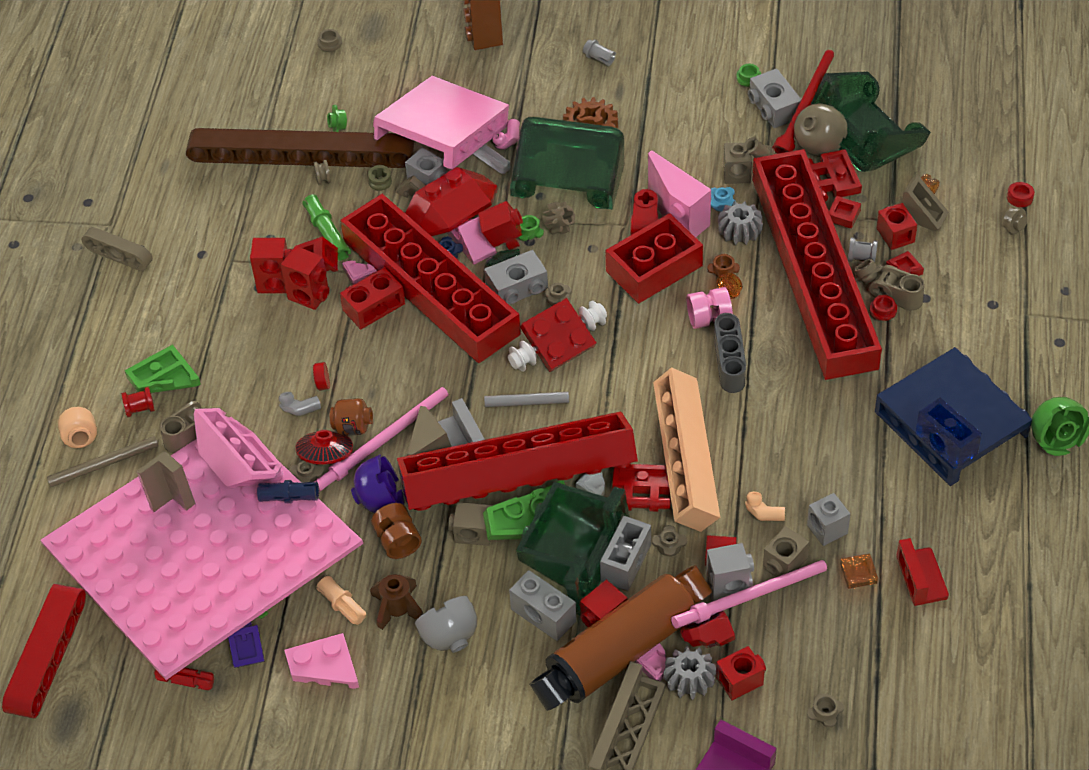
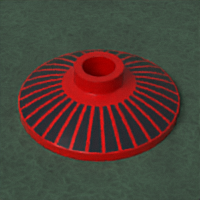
[296,430,353,465]

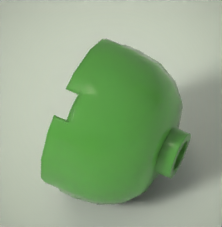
[1031,397,1089,456]

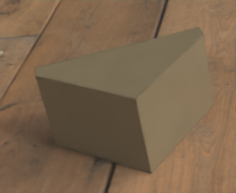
[902,174,949,231]
[407,406,452,456]

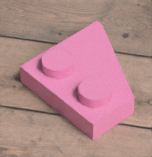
[284,633,359,689]

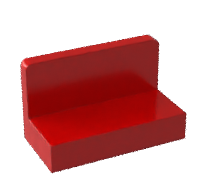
[896,538,949,606]

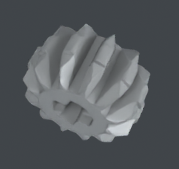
[718,201,763,245]
[664,645,716,700]

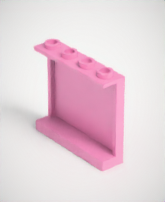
[373,76,509,170]

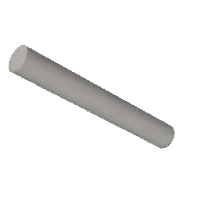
[484,392,569,407]

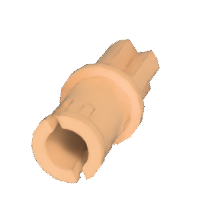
[317,576,366,625]

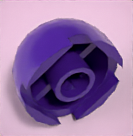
[351,455,405,514]

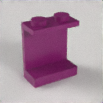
[696,719,777,770]

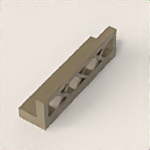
[588,661,666,770]

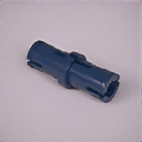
[257,480,319,503]

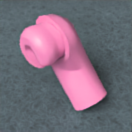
[492,119,520,150]

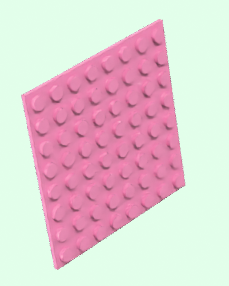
[40,417,363,680]

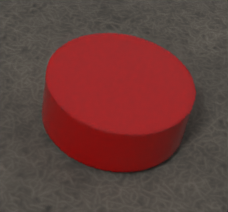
[1007,182,1035,207]
[313,362,330,391]

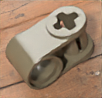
[869,265,925,311]
[160,401,201,453]

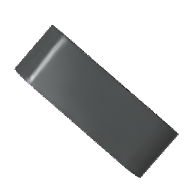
[714,313,746,393]

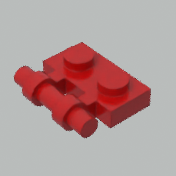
[808,149,862,202]
[612,464,671,512]

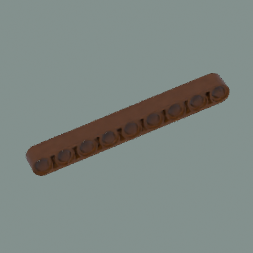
[186,128,415,168]

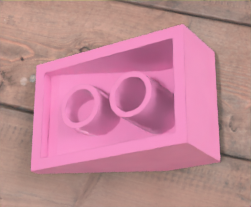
[648,150,711,237]

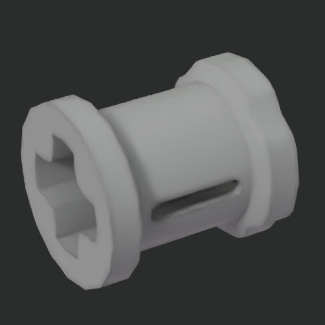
[848,238,878,262]

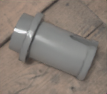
[583,39,616,66]

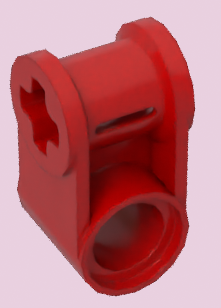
[630,189,658,235]

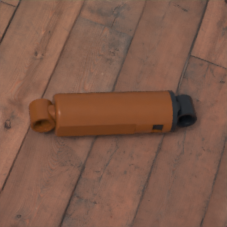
[529,565,712,711]

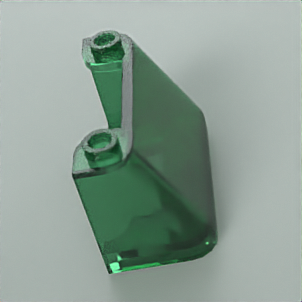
[810,71,931,172]
[510,117,625,210]

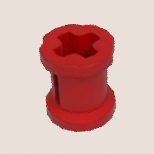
[121,387,155,418]

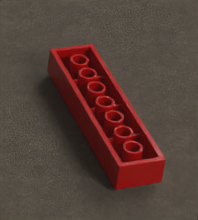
[340,193,521,364]
[397,411,638,511]

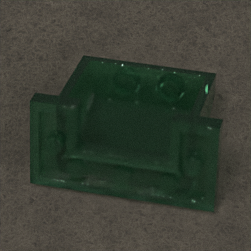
[516,482,630,616]

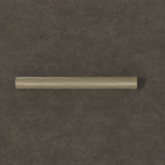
[47,436,159,488]

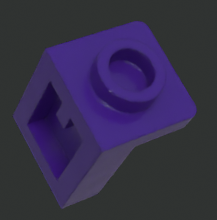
[228,622,265,668]

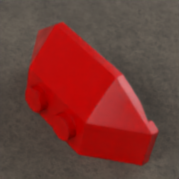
[405,167,498,236]

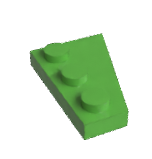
[483,480,574,540]

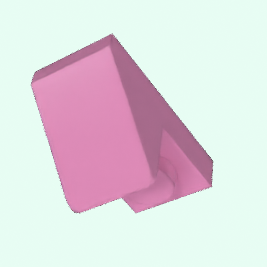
[447,217,496,265]

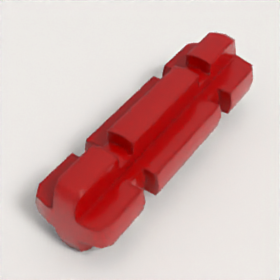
[154,667,215,690]

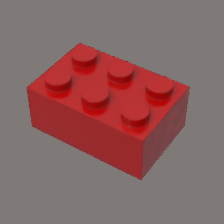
[605,213,703,304]

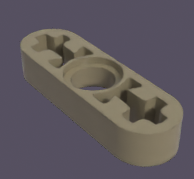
[81,227,153,271]

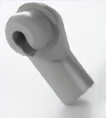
[279,392,321,416]

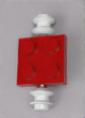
[508,298,607,373]

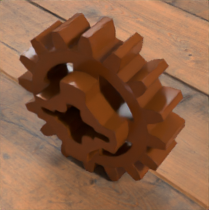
[563,97,618,145]

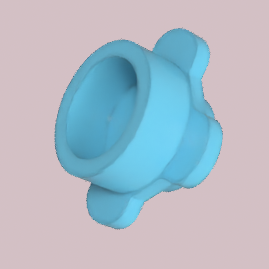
[711,187,736,212]

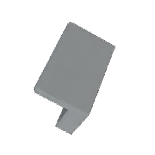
[438,398,485,447]

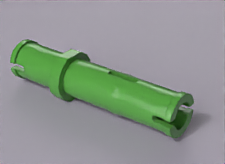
[302,194,351,261]

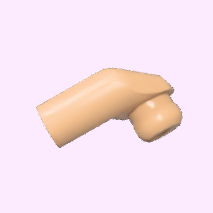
[745,491,785,521]

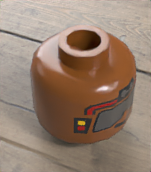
[330,398,373,436]

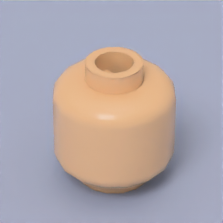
[58,406,97,449]

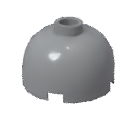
[415,596,477,653]

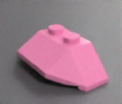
[194,408,282,488]

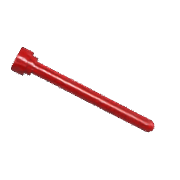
[772,50,834,154]

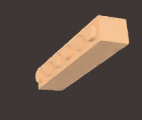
[653,367,721,532]

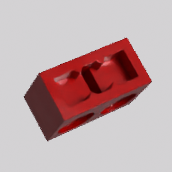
[250,238,292,293]
[281,246,330,310]
[340,267,405,330]

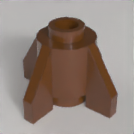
[370,574,423,630]

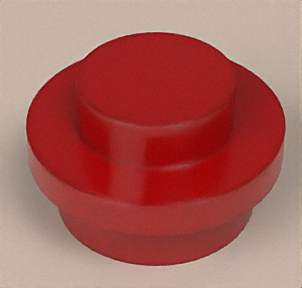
[870,295,897,321]

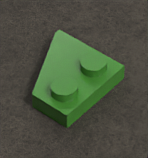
[124,344,201,393]

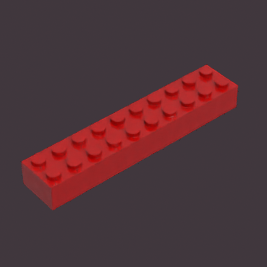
[752,149,882,380]

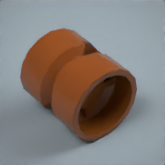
[371,503,422,559]

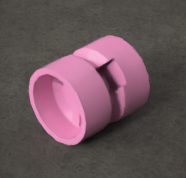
[686,287,733,329]

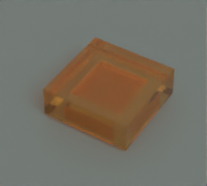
[840,554,878,589]

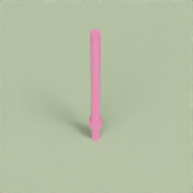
[314,387,449,492]
[671,560,827,628]

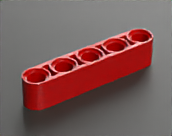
[2,584,86,719]

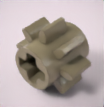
[543,201,575,234]

